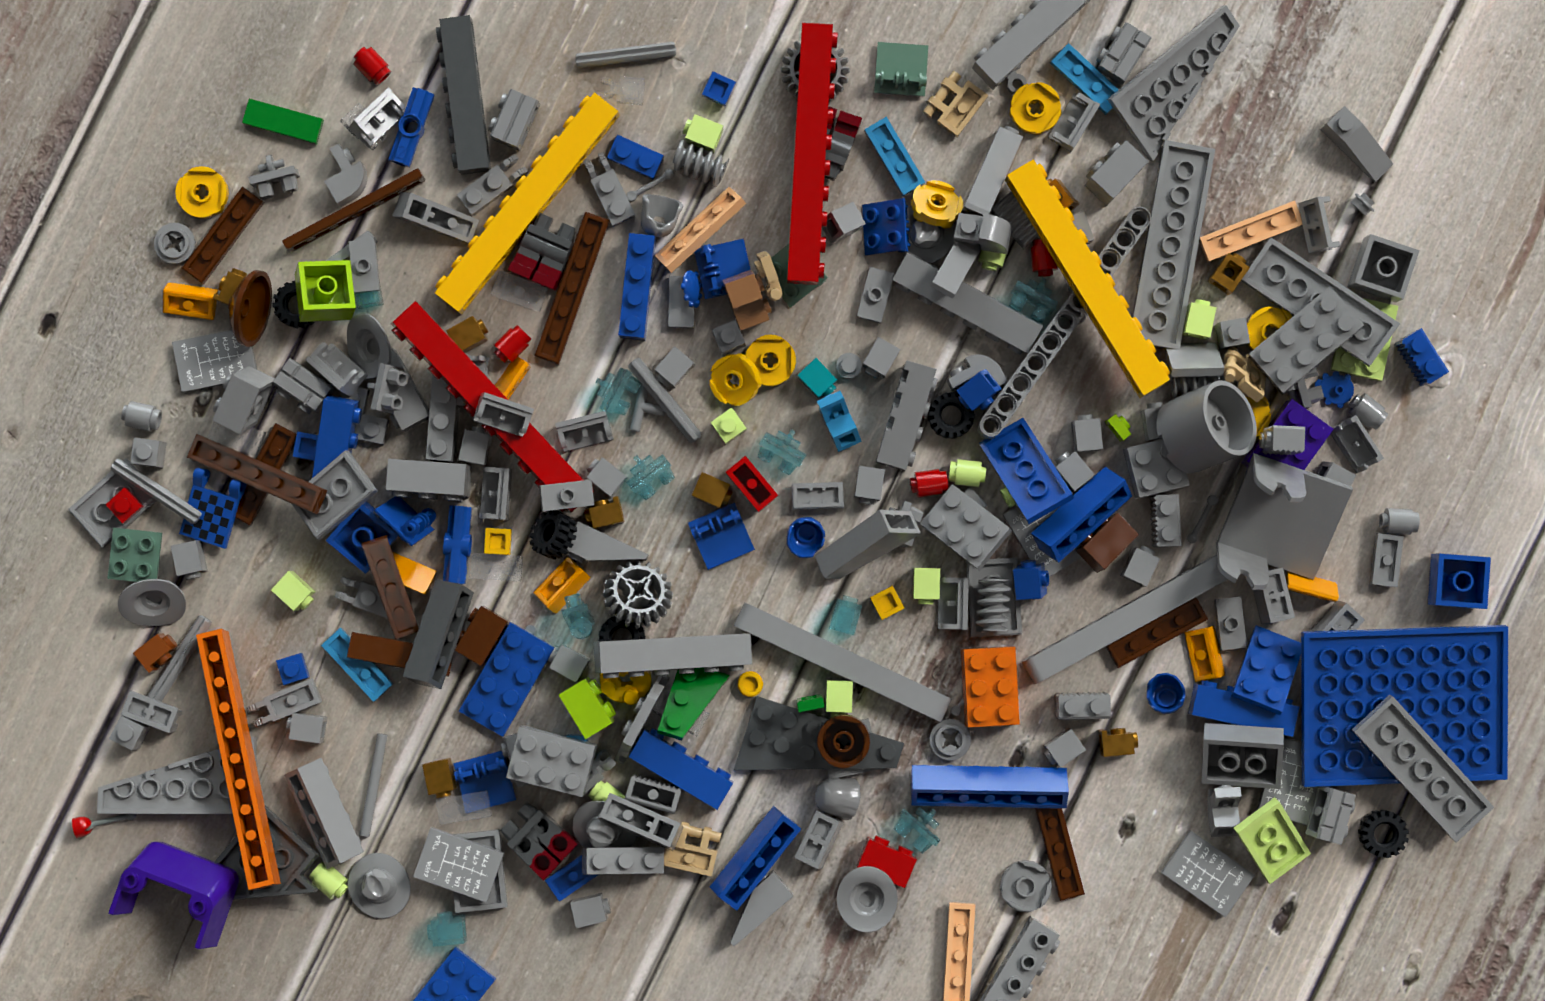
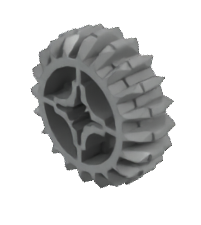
[781,41,850,99]
[603,560,673,629]

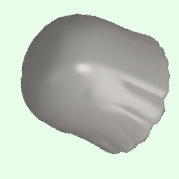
[641,194,683,237]
[815,778,861,820]

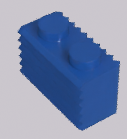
[1395,328,1449,386]

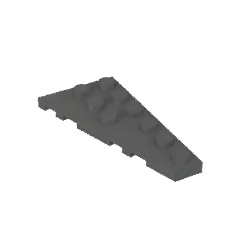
[734,696,904,770]

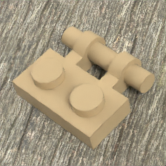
[923,71,988,137]
[754,251,783,301]
[1224,347,1266,402]
[664,821,722,877]

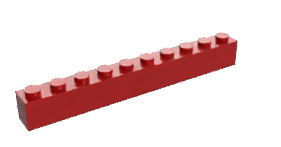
[787,23,838,285]
[390,301,594,512]

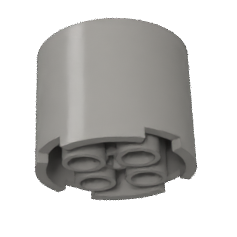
[1157,380,1257,474]

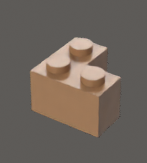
[722,270,772,330]

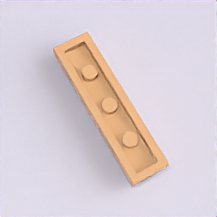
[654,187,746,273]
[1199,200,1303,263]
[943,902,975,1001]

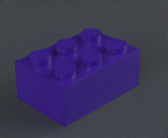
[1241,399,1334,470]

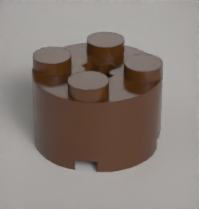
[817,714,870,768]

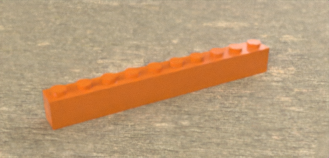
[196,629,281,890]

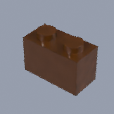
[1076,512,1139,573]
[455,606,510,666]

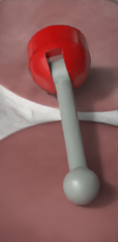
[72,814,136,838]

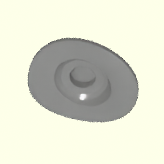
[901,201,956,263]
[347,313,391,378]
[118,579,186,626]
[573,801,638,848]
[348,853,411,918]
[837,866,898,932]

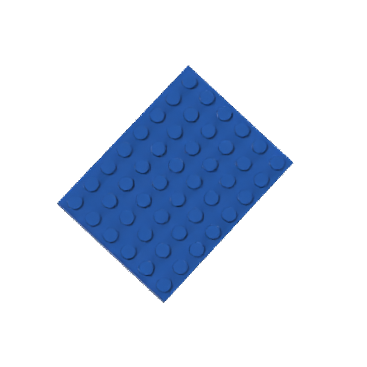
[1301,625,1508,787]

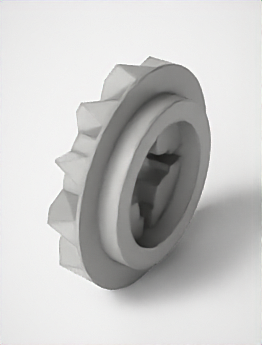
[154,223,196,264]
[930,719,971,760]

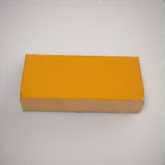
[163,282,218,320]
[495,357,531,400]
[393,552,437,594]
[533,556,590,614]
[1285,571,1339,602]
[1184,626,1225,682]

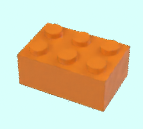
[961,646,1020,727]

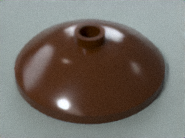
[228,270,272,347]

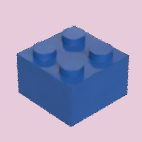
[326,501,399,574]
[1428,553,1491,609]

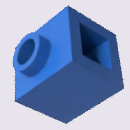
[957,369,1002,411]
[1013,560,1049,600]

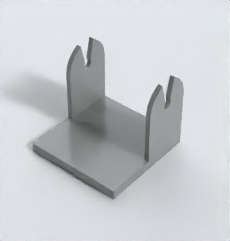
[1216,453,1353,590]

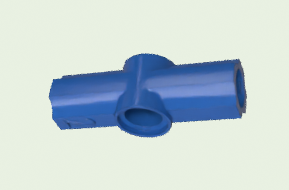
[388,87,435,168]
[443,505,472,584]

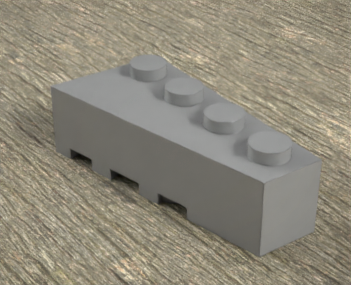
[875,360,938,471]

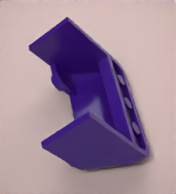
[108,842,239,949]

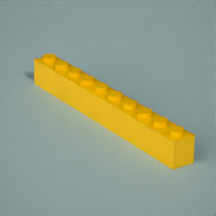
[435,92,620,315]
[1005,159,1170,398]

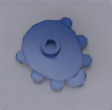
[681,270,702,308]
[1315,371,1354,408]

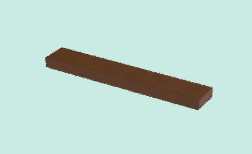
[282,168,426,252]
[534,212,610,365]
[187,434,328,514]

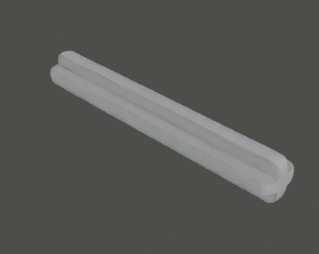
[575,42,676,68]
[628,357,702,443]
[111,459,202,524]
[147,615,212,702]

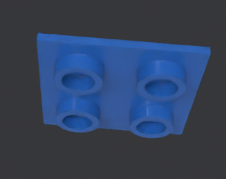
[862,198,911,256]
[694,238,751,300]
[374,496,436,546]
[688,503,755,570]
[454,751,516,813]

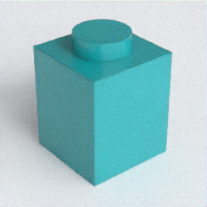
[797,358,837,399]

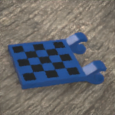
[179,468,247,549]

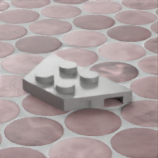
[614,675,670,765]

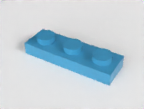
[1050,43,1119,115]
[864,117,925,196]
[321,628,394,702]

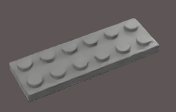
[1241,238,1400,367]
[1352,695,1494,843]

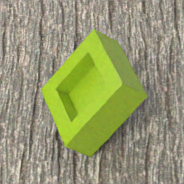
[1105,414,1131,442]

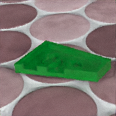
[657,667,730,741]

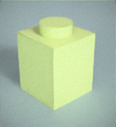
[683,114,724,153]
[1182,299,1217,340]
[711,407,747,445]
[912,568,940,604]
[271,571,315,611]
[825,680,853,717]

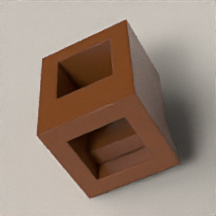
[133,633,177,673]

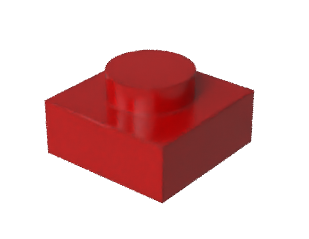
[105,487,144,524]

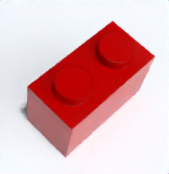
[726,456,778,512]
[856,835,917,888]

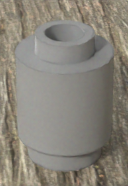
[1348,393,1388,430]
[121,401,162,431]
[1379,508,1420,535]

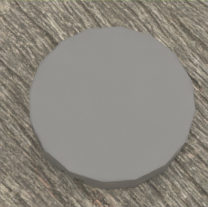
[1000,860,1052,912]

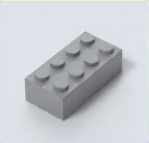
[1248,286,1364,395]

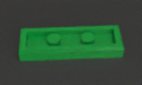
[242,98,324,144]
[796,694,825,712]

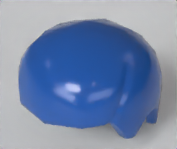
[786,517,825,558]
[1146,673,1185,715]

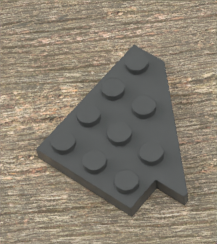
[215,805,320,900]

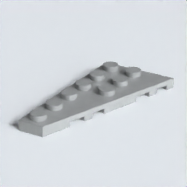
[1107,5,1240,161]
[97,736,257,814]

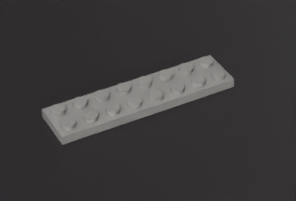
[1132,140,1215,350]

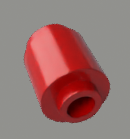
[353,47,391,85]
[1031,239,1058,277]
[494,325,531,363]
[910,469,948,498]

